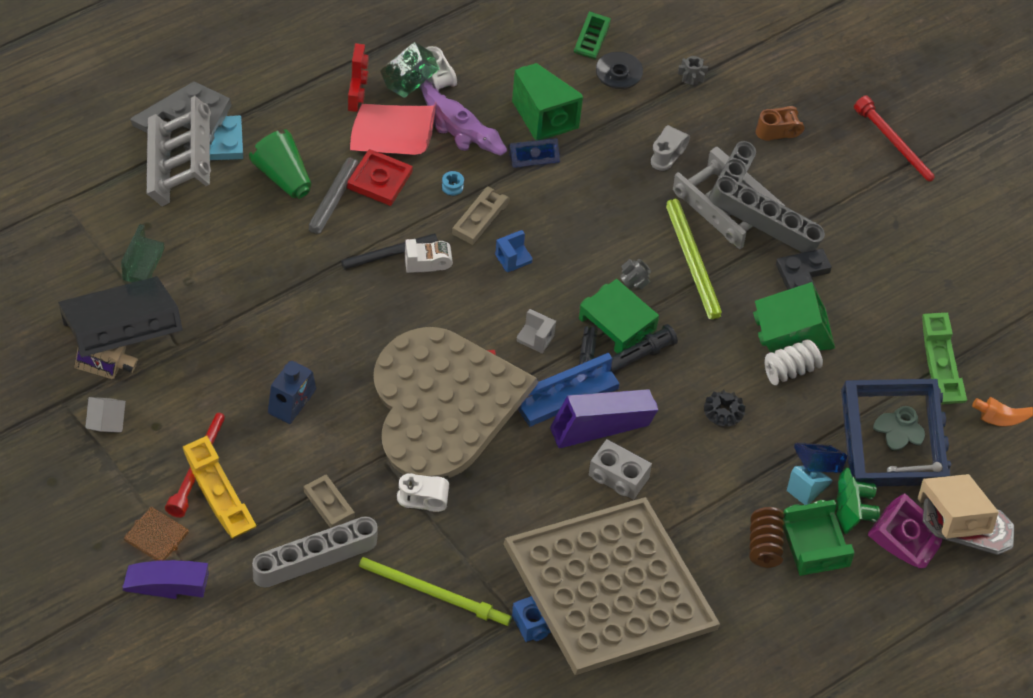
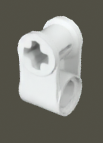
[421,46,457,91]
[397,474,449,512]

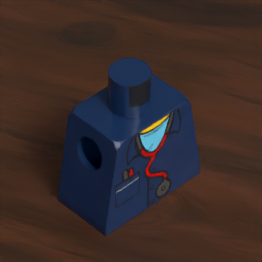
[268,361,316,424]

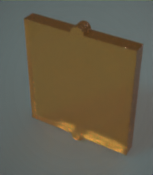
[124,507,189,561]

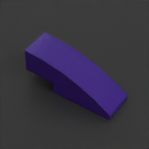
[123,560,209,599]

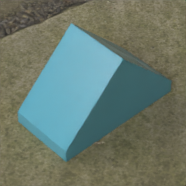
[787,466,833,505]

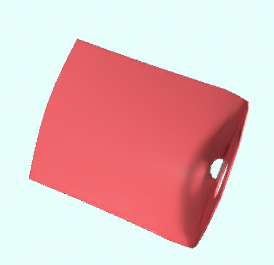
[350,102,437,155]

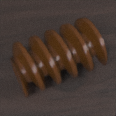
[749,507,784,568]

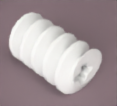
[765,339,823,385]

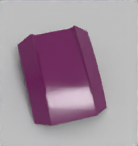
[868,493,942,568]

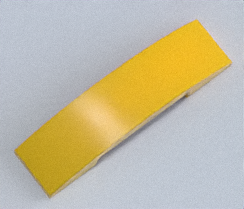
[183,436,256,539]

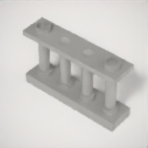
[147,96,211,206]
[673,147,785,249]

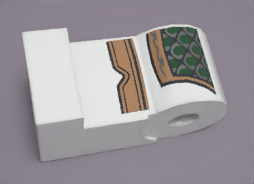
[405,239,453,273]

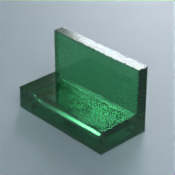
[121,224,165,283]

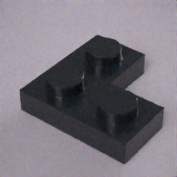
[776,248,832,292]

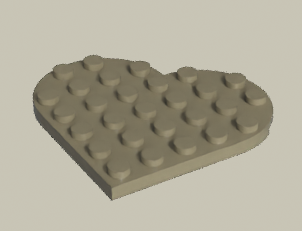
[374,327,538,478]

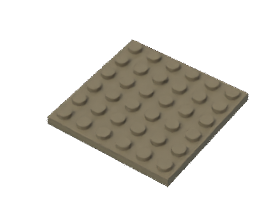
[504,497,720,675]

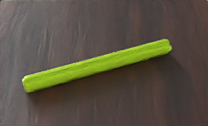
[666,199,722,320]

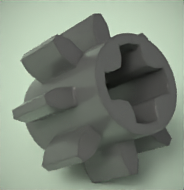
[678,56,708,85]
[620,259,651,289]

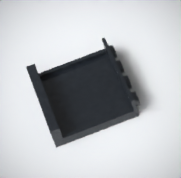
[58,276,183,357]

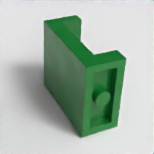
[579,279,659,354]
[782,500,854,576]

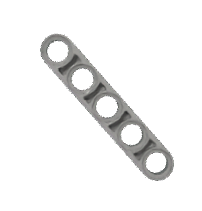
[252,517,378,587]

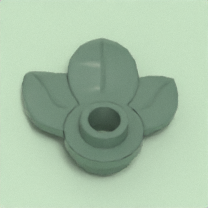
[873,406,925,450]

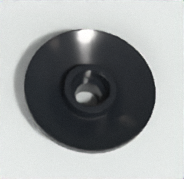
[596,52,643,89]

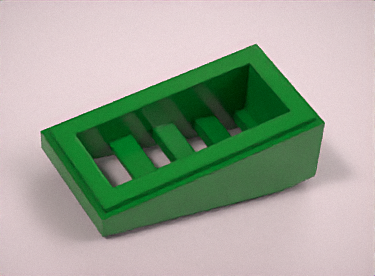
[574,11,611,60]

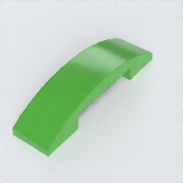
[922,312,967,404]

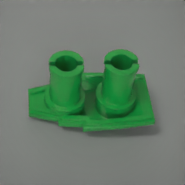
[836,468,880,534]

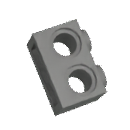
[589,439,652,500]

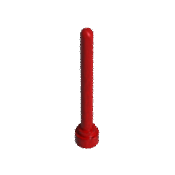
[854,95,934,182]
[165,413,225,518]

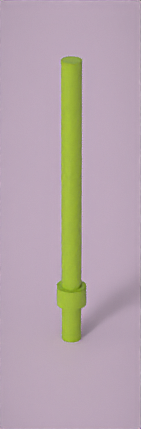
[359,557,512,626]

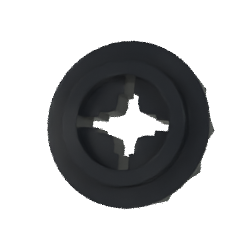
[704,389,746,426]

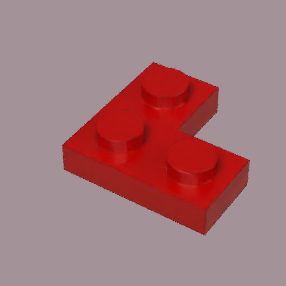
[348,43,369,112]

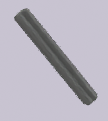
[309,157,358,234]

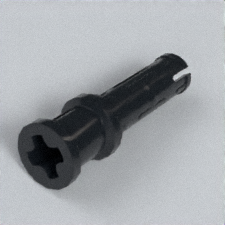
[611,324,678,374]

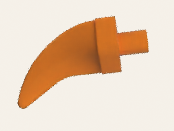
[972,397,1033,426]

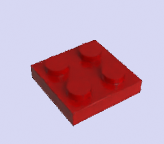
[347,149,413,206]

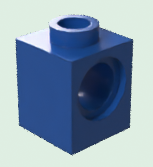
[512,596,551,642]

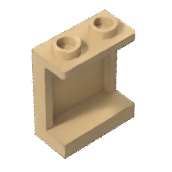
[918,474,999,539]

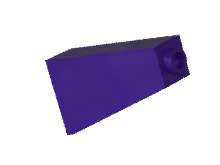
[550,390,658,448]

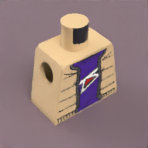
[75,346,138,379]

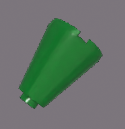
[249,129,312,199]

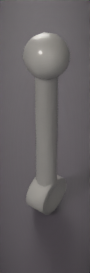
[887,462,942,473]

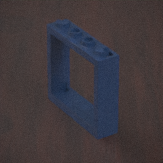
[841,379,951,486]

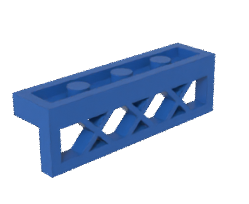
[518,353,620,427]

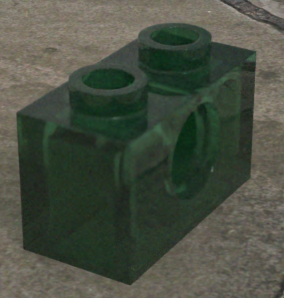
[380,42,439,98]

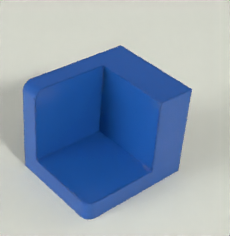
[495,230,533,273]

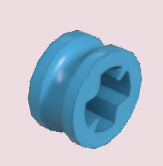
[442,171,464,196]

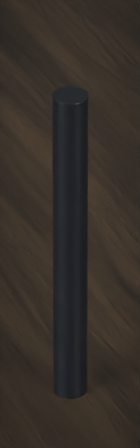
[341,233,438,270]

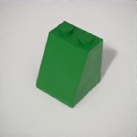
[512,63,583,142]
[753,282,835,353]

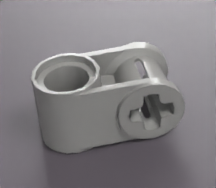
[651,125,690,171]

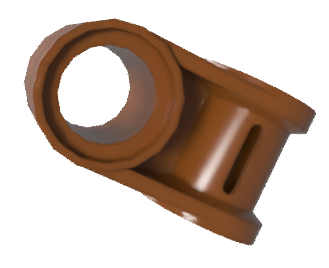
[756,106,805,141]

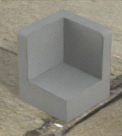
[517,309,556,354]
[86,397,126,432]

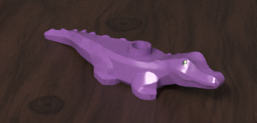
[403,68,507,155]

